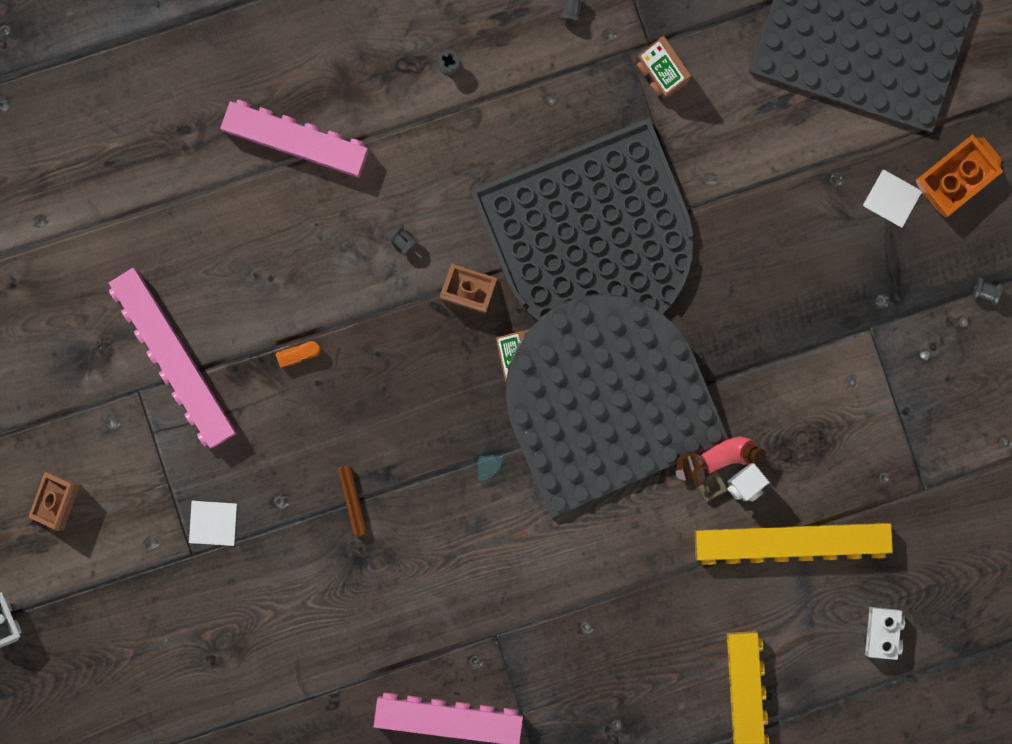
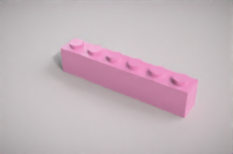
[220,100,368,178]
[374,693,523,744]

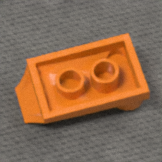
[915,134,1003,218]

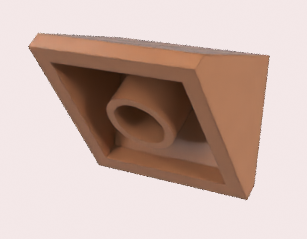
[439,264,497,314]
[28,472,81,531]

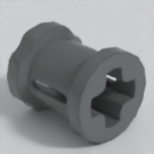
[559,0,585,23]
[438,50,460,75]
[386,224,419,256]
[972,277,1003,305]

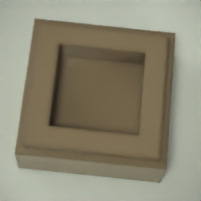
[698,470,728,502]

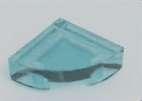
[478,456,503,481]

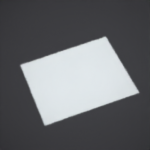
[863,169,922,228]
[189,501,237,546]

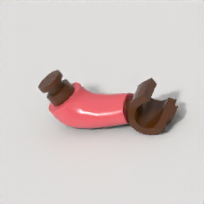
[675,436,766,487]

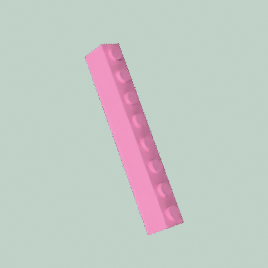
[109,267,237,448]

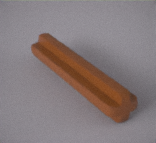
[338,465,367,536]

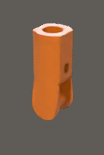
[276,341,321,368]

